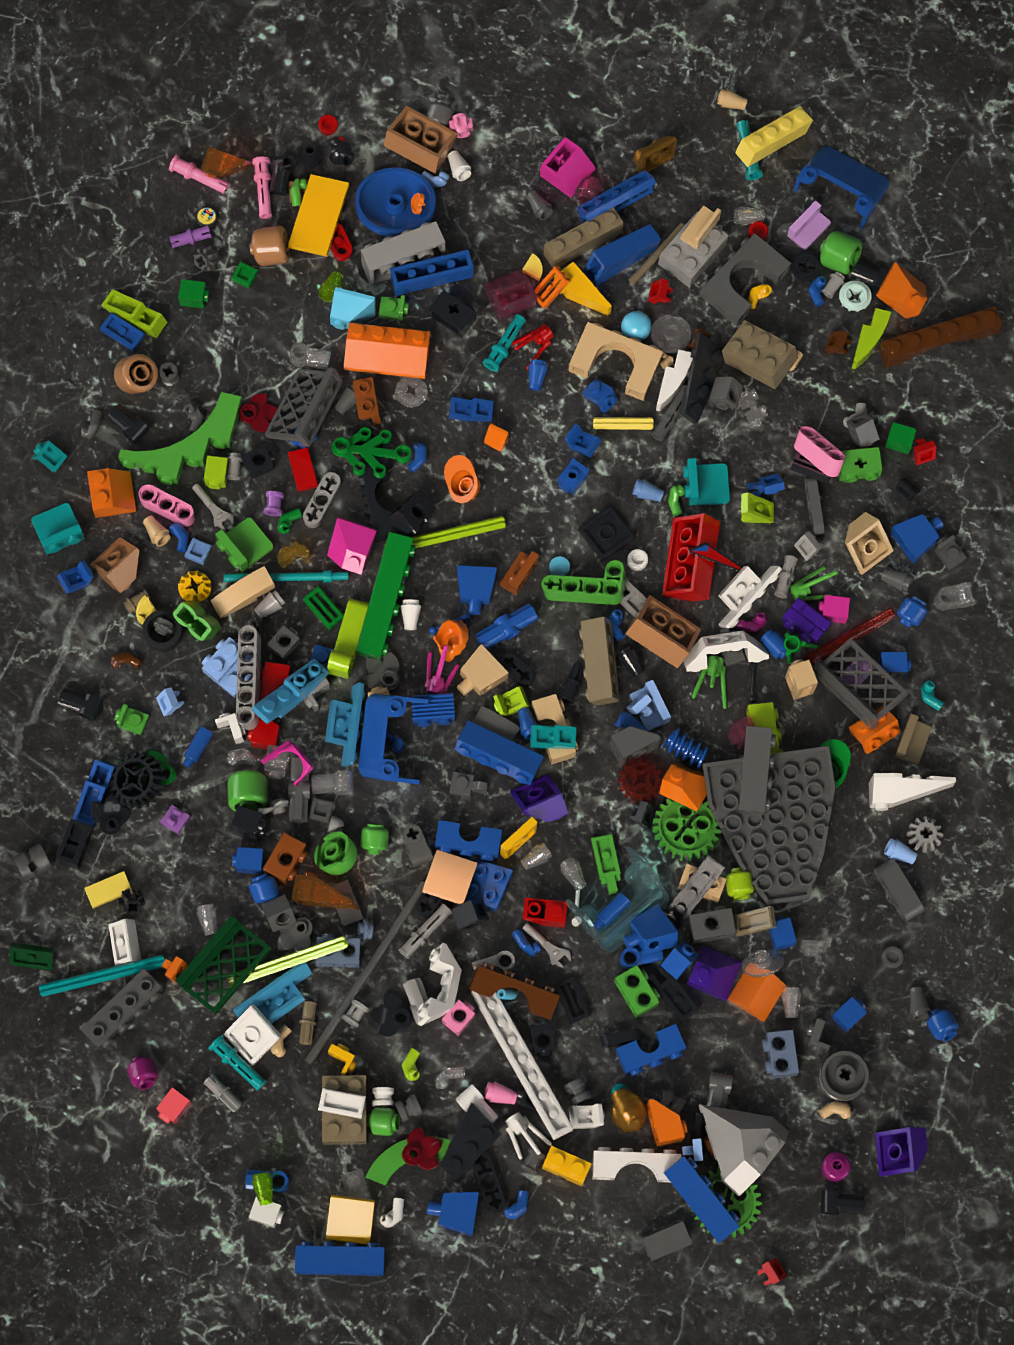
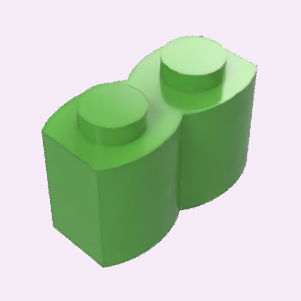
[173,601,221,641]

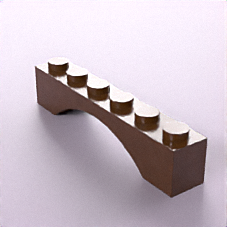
[878,306,1003,368]

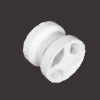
[372,1087,394,1107]

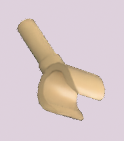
[656,344,674,370]

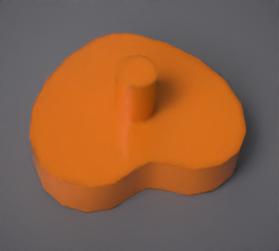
[411,193,425,215]

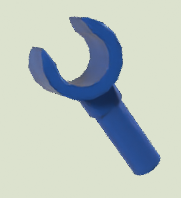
[386,731,404,753]

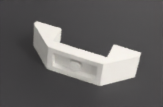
[683,631,769,672]
[417,943,462,1026]

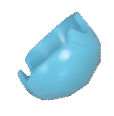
[621,311,652,341]

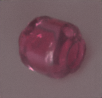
[575,176,604,205]

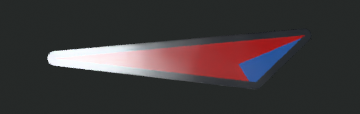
[689,543,743,571]

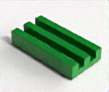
[303,586,344,631]

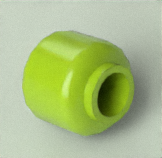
[725,868,755,900]

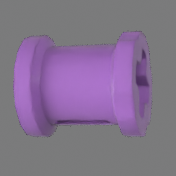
[263,491,284,516]

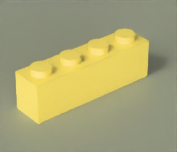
[735,106,813,167]

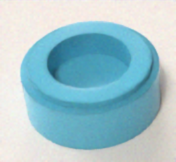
[549,556,570,576]

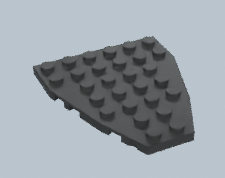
[702,746,835,905]

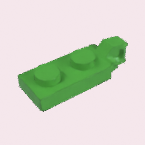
[591,834,621,895]

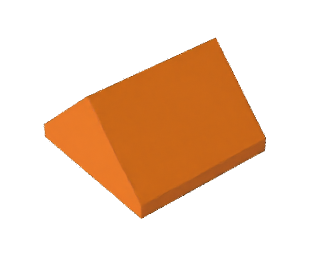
[727,963,786,1022]

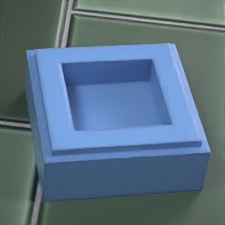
[184,538,212,566]

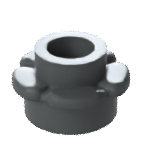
[154,618,173,636]

